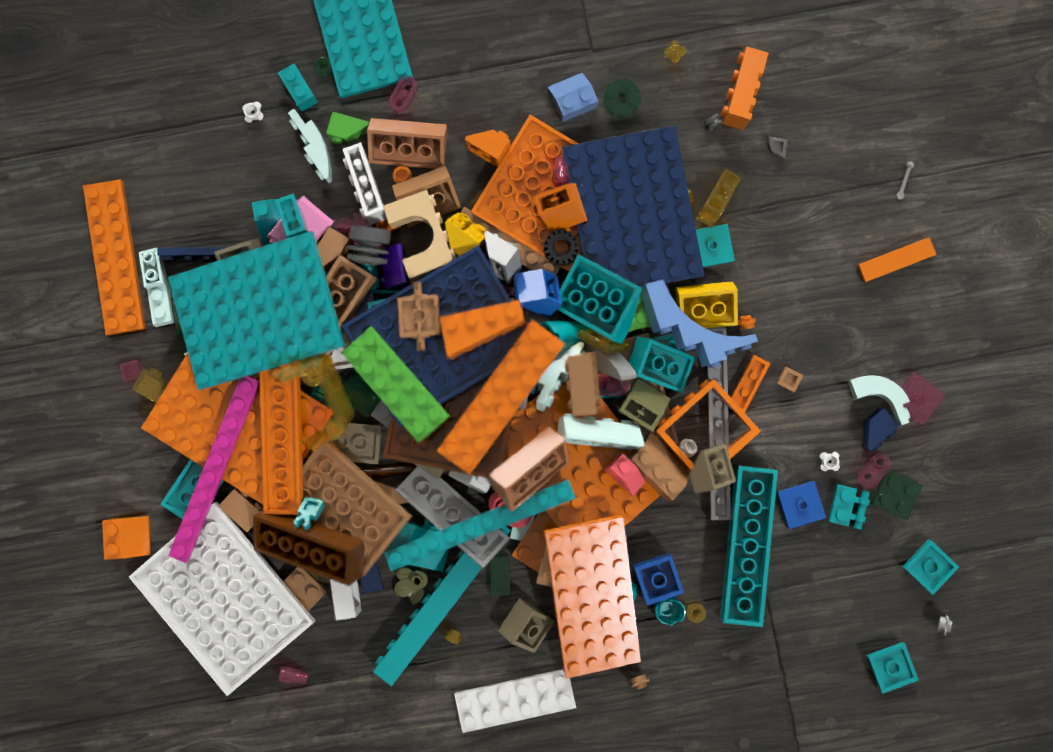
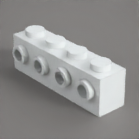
[343,143,387,225]

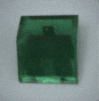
[338,371,381,419]

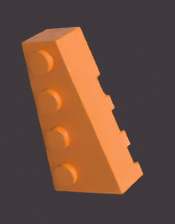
[720,47,768,130]
[440,300,525,360]

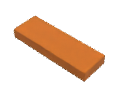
[728,355,771,413]

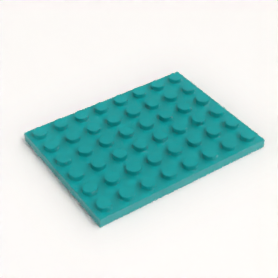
[168,231,345,390]

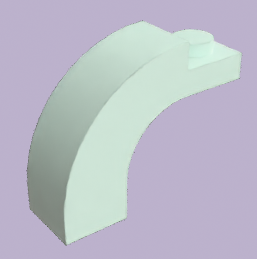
[848,376,910,426]

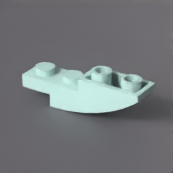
[288,109,332,183]
[139,248,174,327]
[536,342,586,412]

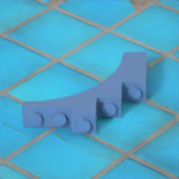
[641,280,758,369]

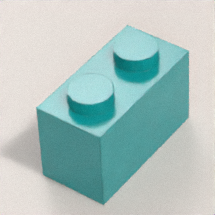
[278,63,318,112]

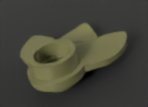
[394,567,428,604]

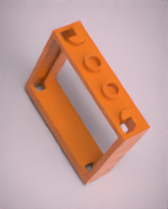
[653,379,761,472]

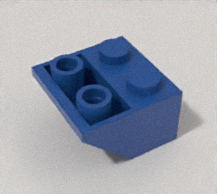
[513,269,562,318]

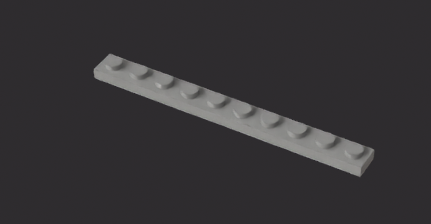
[706,327,731,520]

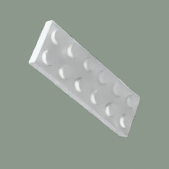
[454,669,576,733]

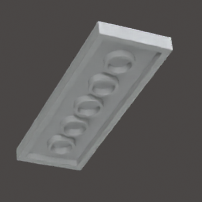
[396,466,509,569]

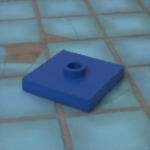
[777,481,826,529]

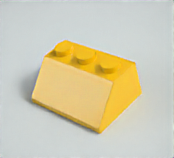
[676,281,738,328]

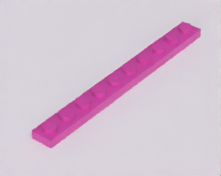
[168,376,260,563]

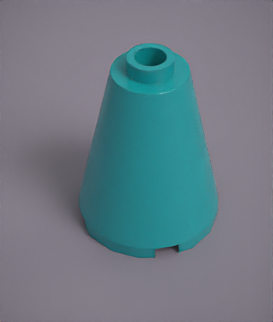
[539,321,591,359]

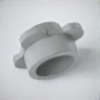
[937,615,952,636]

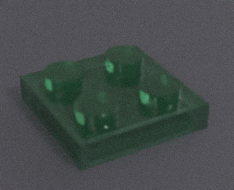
[870,469,923,521]

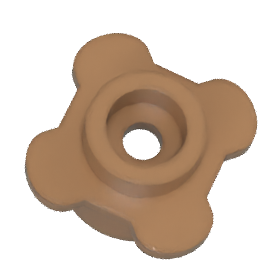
[631,674,649,690]

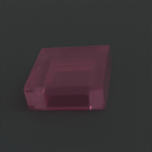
[119,360,144,383]

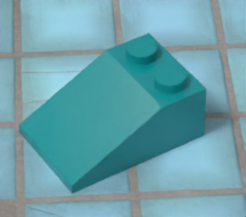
[628,336,695,393]
[385,521,450,572]

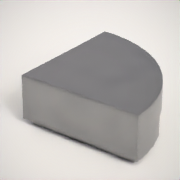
[767,137,788,159]

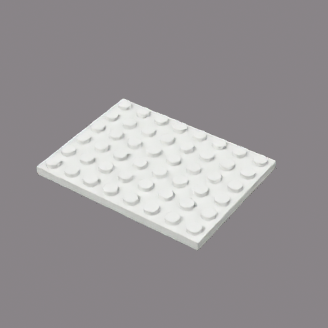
[129,502,316,696]

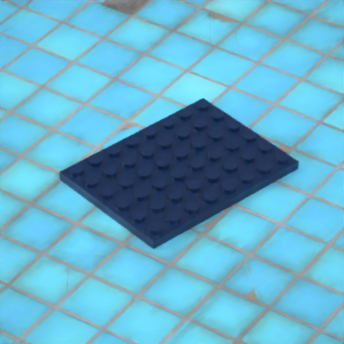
[562,126,705,287]
[342,246,527,428]

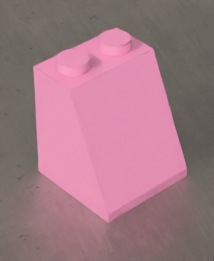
[266,196,334,244]

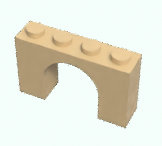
[383,190,456,282]

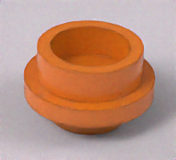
[393,166,412,184]
[738,315,756,330]

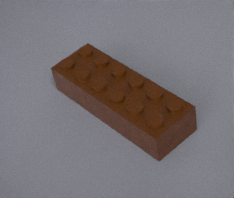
[253,510,364,586]

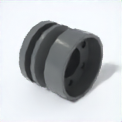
[347,225,391,266]

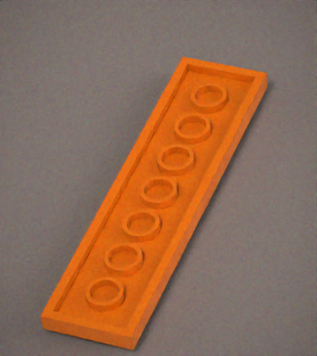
[83,179,146,335]
[437,320,565,475]
[259,361,303,515]

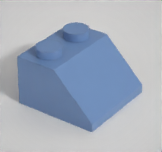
[548,73,598,122]

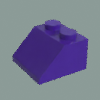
[379,244,410,290]

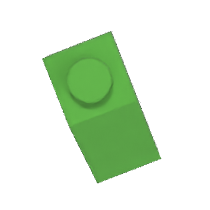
[326,112,370,144]

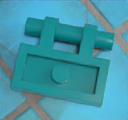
[828,484,870,530]

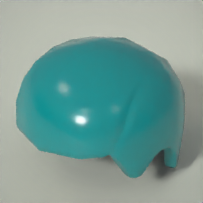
[654,597,686,626]

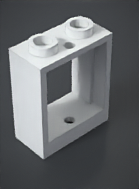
[330,579,362,620]

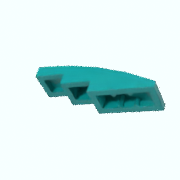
[275,194,309,238]

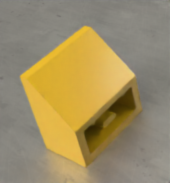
[445,212,486,256]

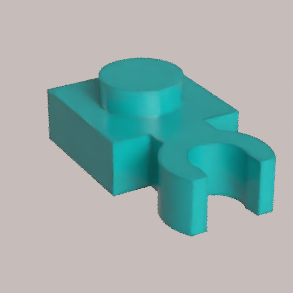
[294,497,325,531]

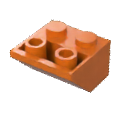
[533,183,588,233]

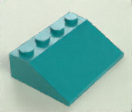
[557,254,642,344]

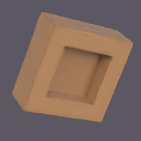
[776,367,803,393]

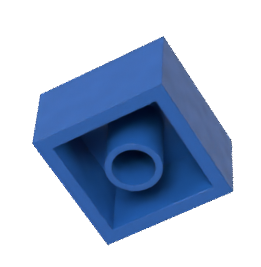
[632,553,684,605]

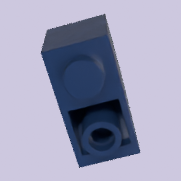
[862,408,900,451]

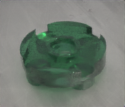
[603,78,641,118]

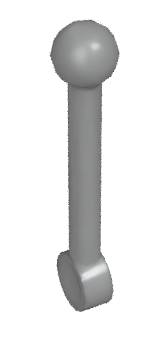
[896,162,914,200]

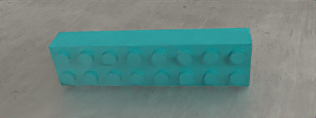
[719,465,778,627]

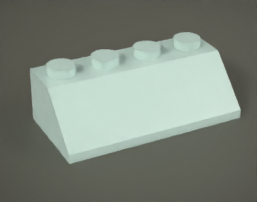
[557,414,644,450]

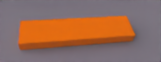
[857,237,937,283]

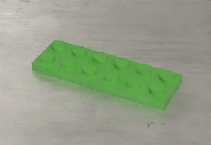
[341,326,450,443]

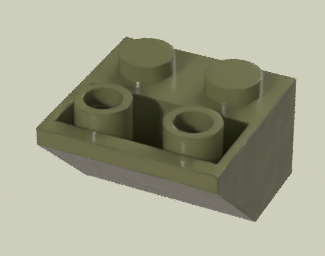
[617,378,670,432]

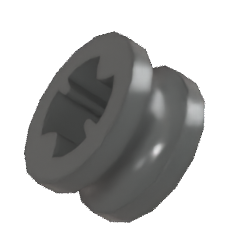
[703,114,723,131]

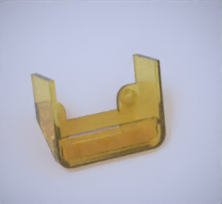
[272,353,354,451]

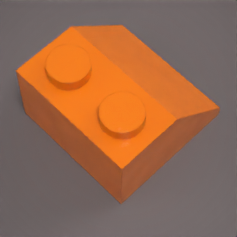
[465,130,510,168]
[102,516,151,560]

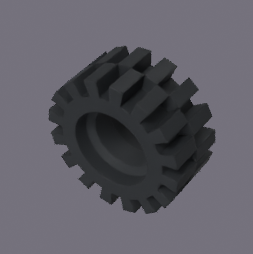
[544,229,579,266]

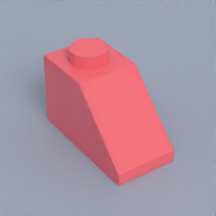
[604,454,645,496]

